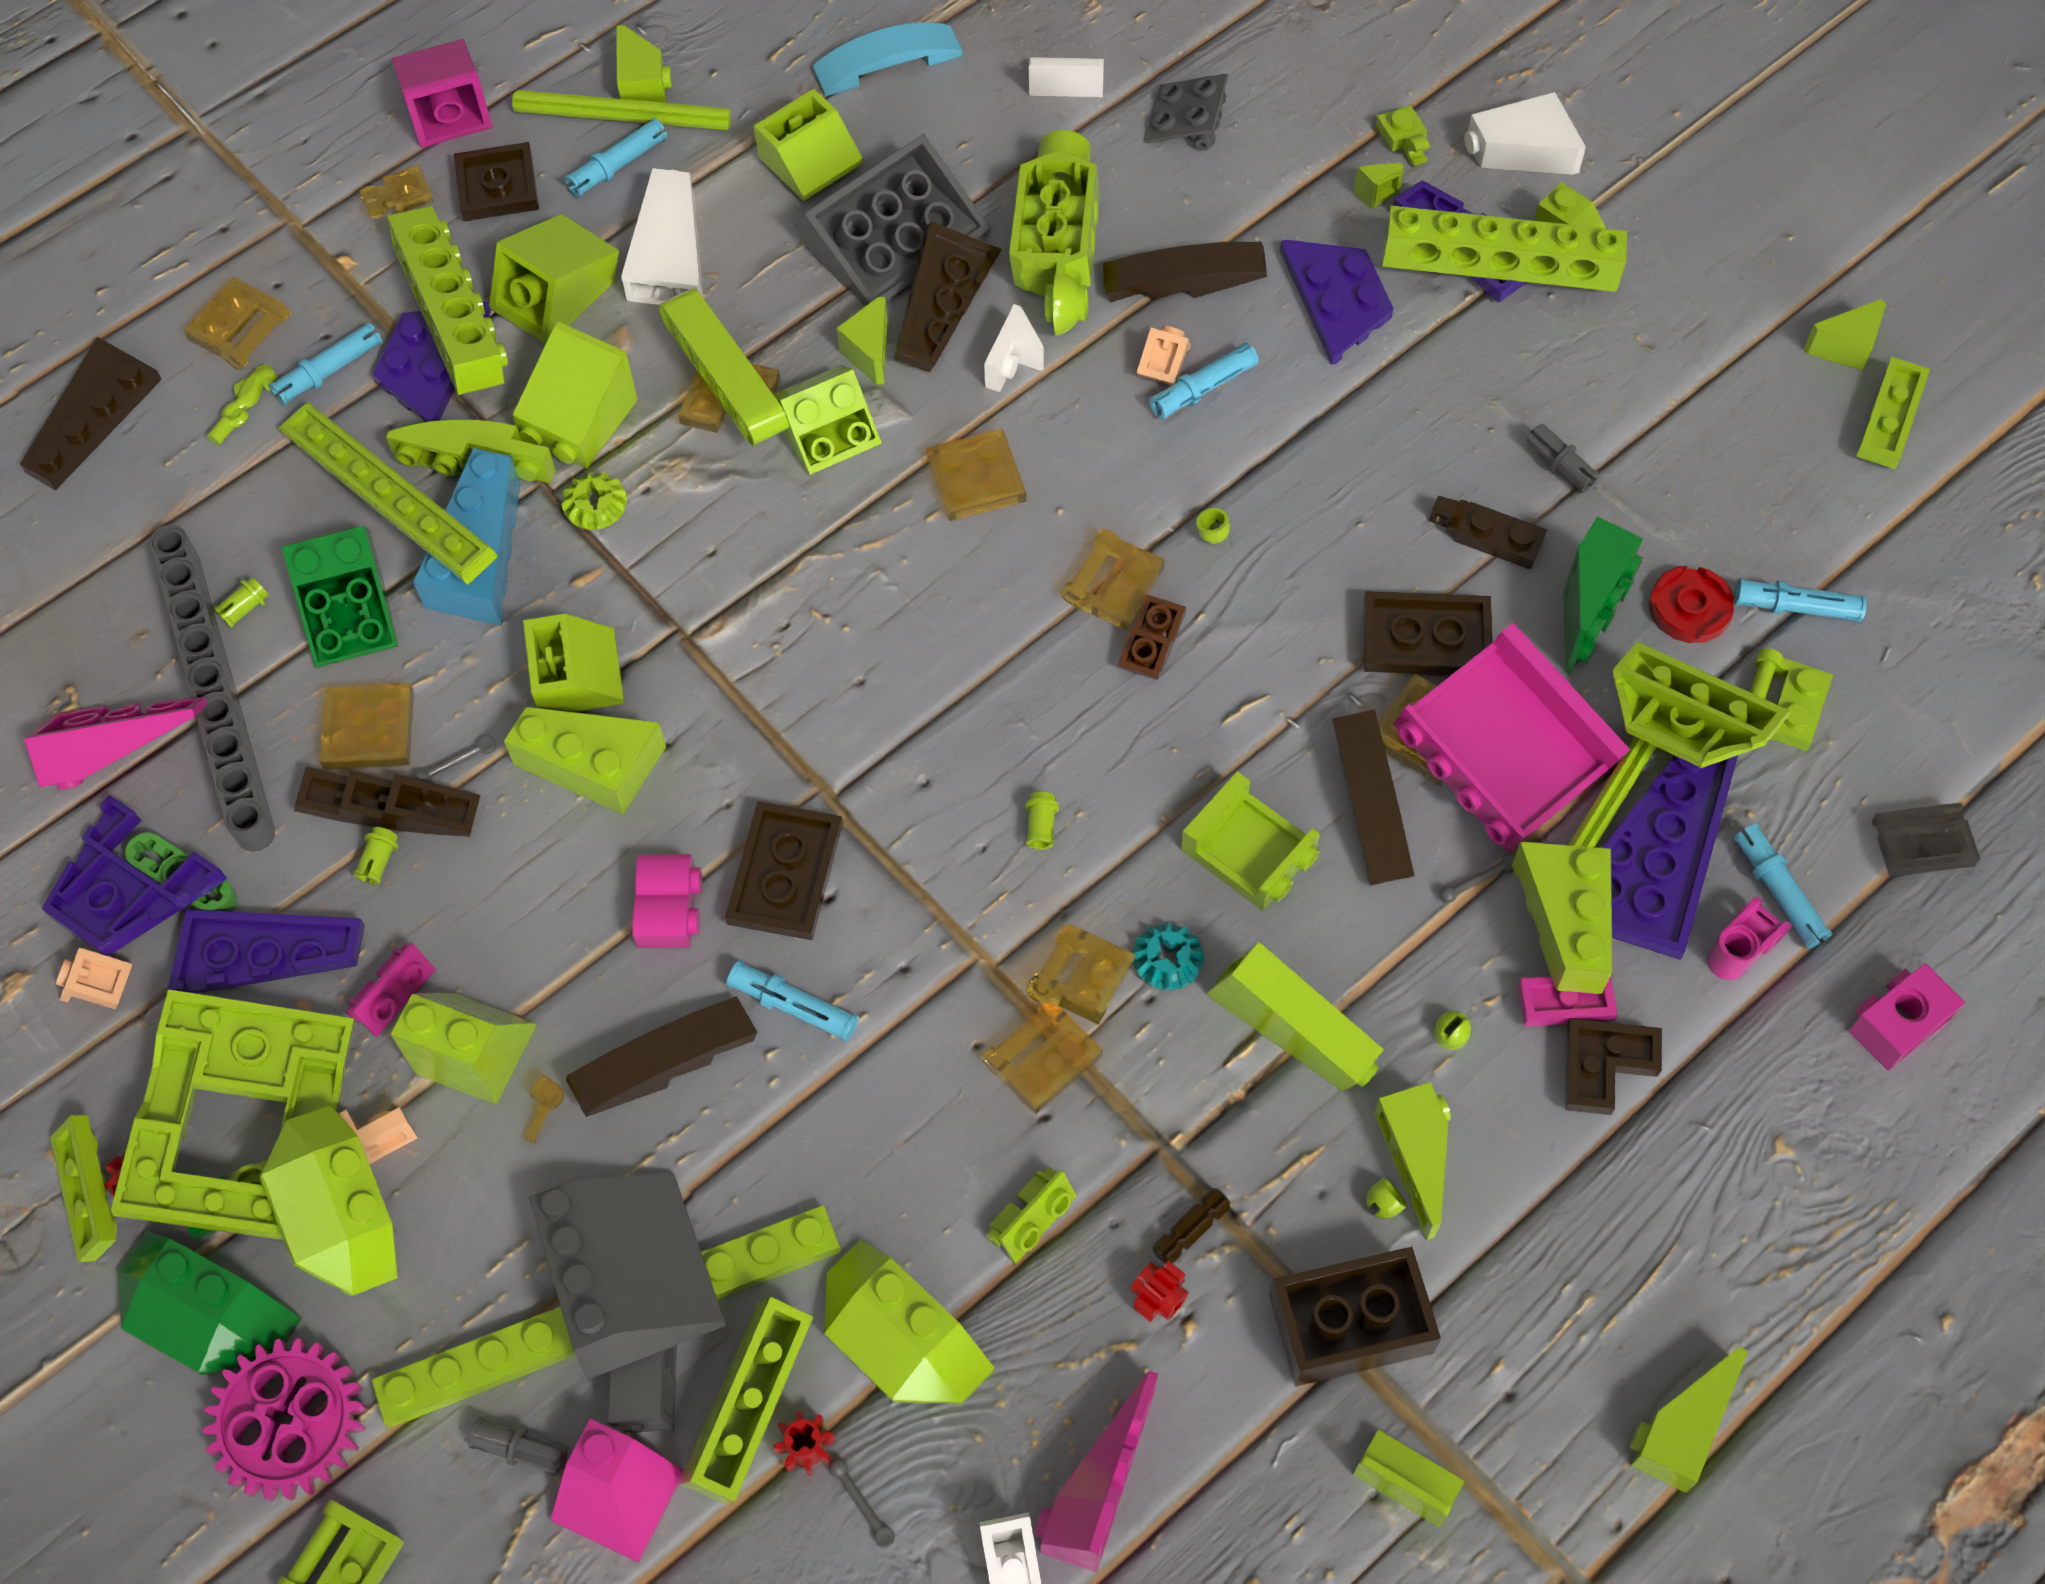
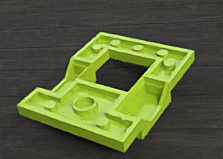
[111,989,354,1240]

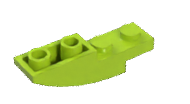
[386,420,556,483]

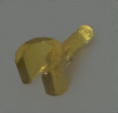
[524,1076,564,1143]

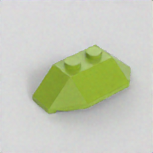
[1613,641,1789,768]
[260,1105,398,1297]
[824,1239,995,1405]

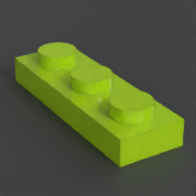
[1856,356,1930,469]
[50,1115,117,1262]

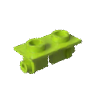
[986,1167,1077,1264]

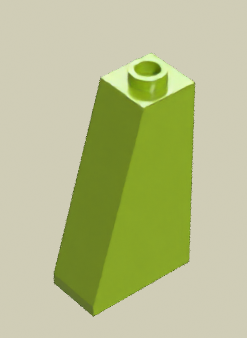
[1206,941,1384,1092]

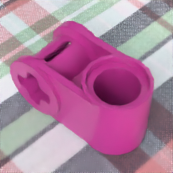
[1707,896,1793,980]

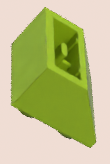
[754,88,863,201]
[773,365,882,475]
[523,613,625,712]

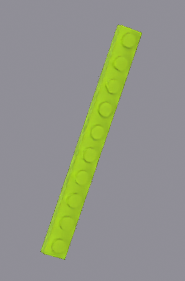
[371,1205,841,1428]

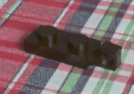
[1429,496,1548,569]

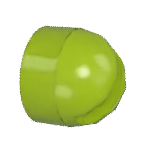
[1196,508,1230,544]
[1434,1011,1472,1050]
[1366,1177,1407,1219]

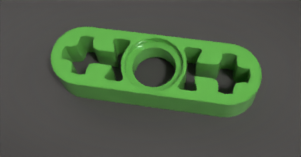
[125,833,237,912]

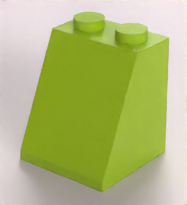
[489,214,619,345]
[513,321,638,469]
[390,993,537,1105]

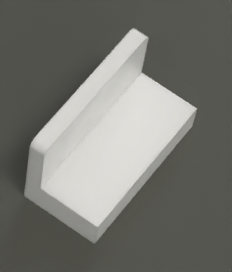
[1029,57,1104,97]

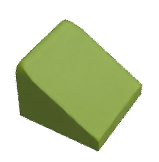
[1354,163,1405,209]

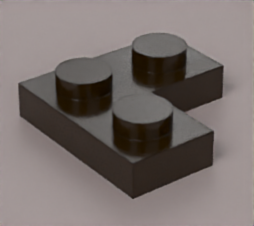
[1565,1018,1662,1115]

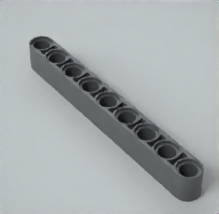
[150,524,275,852]

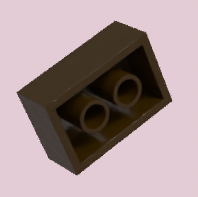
[1269,1246,1441,1387]

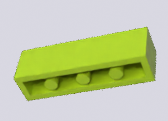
[679,1296,813,1504]

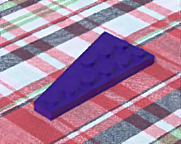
[1603,755,1738,960]

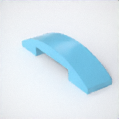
[813,22,963,96]

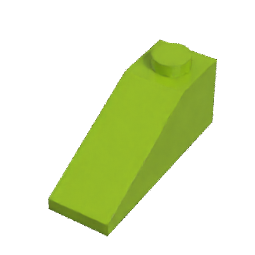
[1374,1082,1451,1240]
[1629,1347,1748,1493]

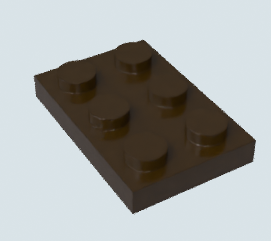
[1364,591,1493,675]
[725,801,843,941]

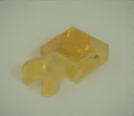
[359,165,434,218]

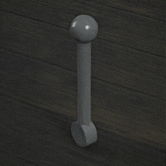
[413,735,496,782]
[1440,853,1515,903]
[829,1458,895,1548]

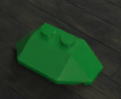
[118,1231,302,1375]

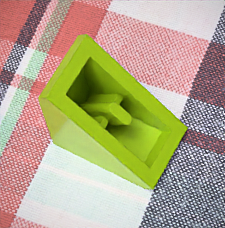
[837,297,888,385]
[1803,299,1886,370]

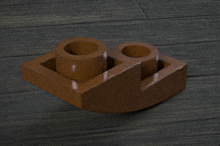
[1118,594,1186,680]

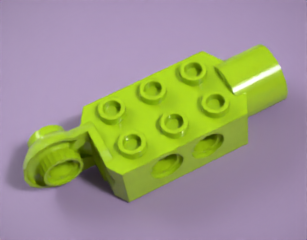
[1009,130,1100,336]

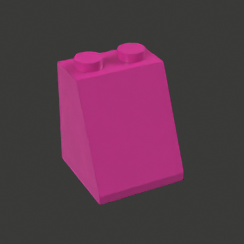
[391,39,493,148]

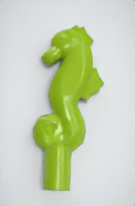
[206,363,277,446]

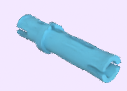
[564,118,668,198]
[269,322,382,406]
[1149,342,1259,420]
[1734,578,1867,622]
[1733,824,1832,949]
[727,960,859,1042]

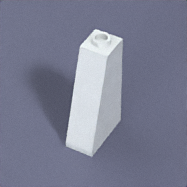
[621,168,703,305]

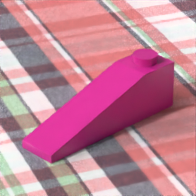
[24,697,208,790]
[1034,1371,1158,1573]

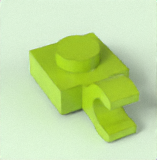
[1376,105,1430,167]

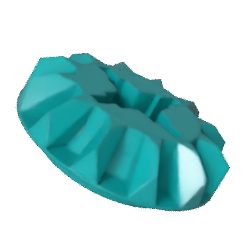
[1133,921,1204,990]

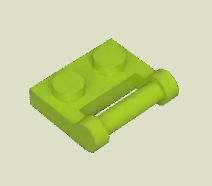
[1749,648,1833,751]
[276,1499,405,1584]

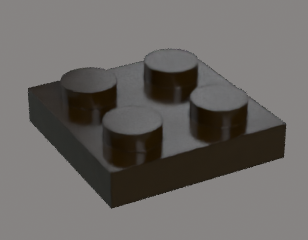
[454,142,540,221]

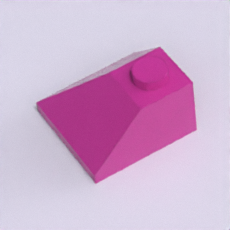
[551,1419,684,1563]

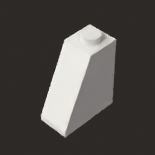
[1464,92,1586,175]

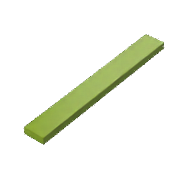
[279,402,498,585]

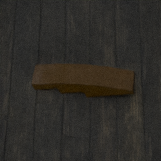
[1103,241,1267,302]
[1332,709,1415,886]
[294,767,480,837]
[566,996,757,1117]

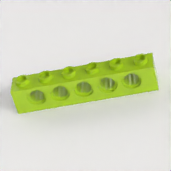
[387,206,508,395]
[1382,206,1627,292]

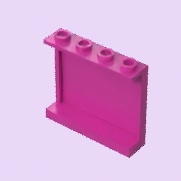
[1393,623,1630,853]

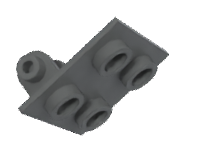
[1145,73,1229,151]

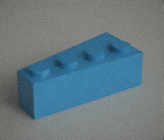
[414,448,521,626]

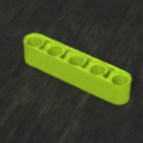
[658,287,789,447]

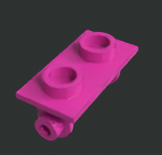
[345,943,436,1037]

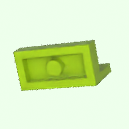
[1353,1429,1465,1528]

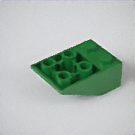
[1563,516,1643,675]
[281,526,398,668]

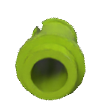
[213,577,269,629]
[1025,791,1060,850]
[353,827,399,886]

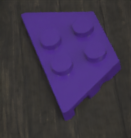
[1280,240,1394,365]
[372,301,491,422]

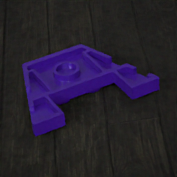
[41,795,227,956]

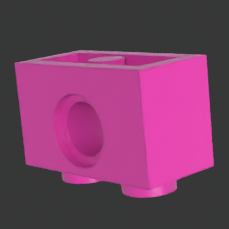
[1849,963,1966,1071]

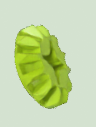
[562,471,627,530]

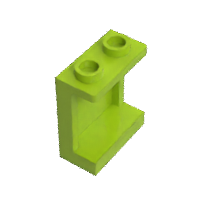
[1181,771,1320,911]

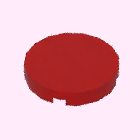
[1649,566,1734,643]

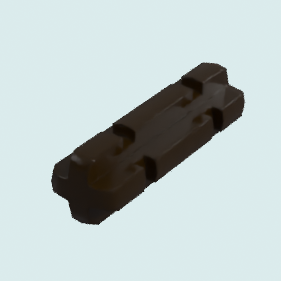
[1152,1188,1231,1264]

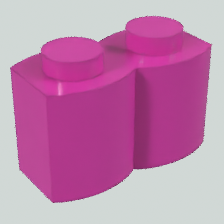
[633,854,702,948]

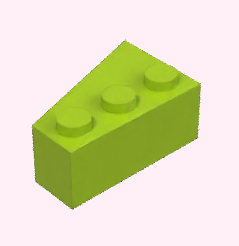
[504,707,666,815]
[1512,842,1612,994]

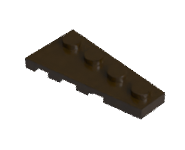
[893,221,1002,372]
[20,337,162,491]

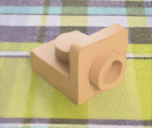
[1137,325,1191,386]
[55,948,133,1010]
[338,1107,418,1165]

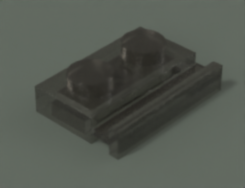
[1872,802,1981,877]

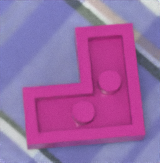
[1518,976,1618,1027]

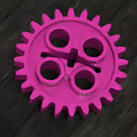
[202,1338,367,1501]

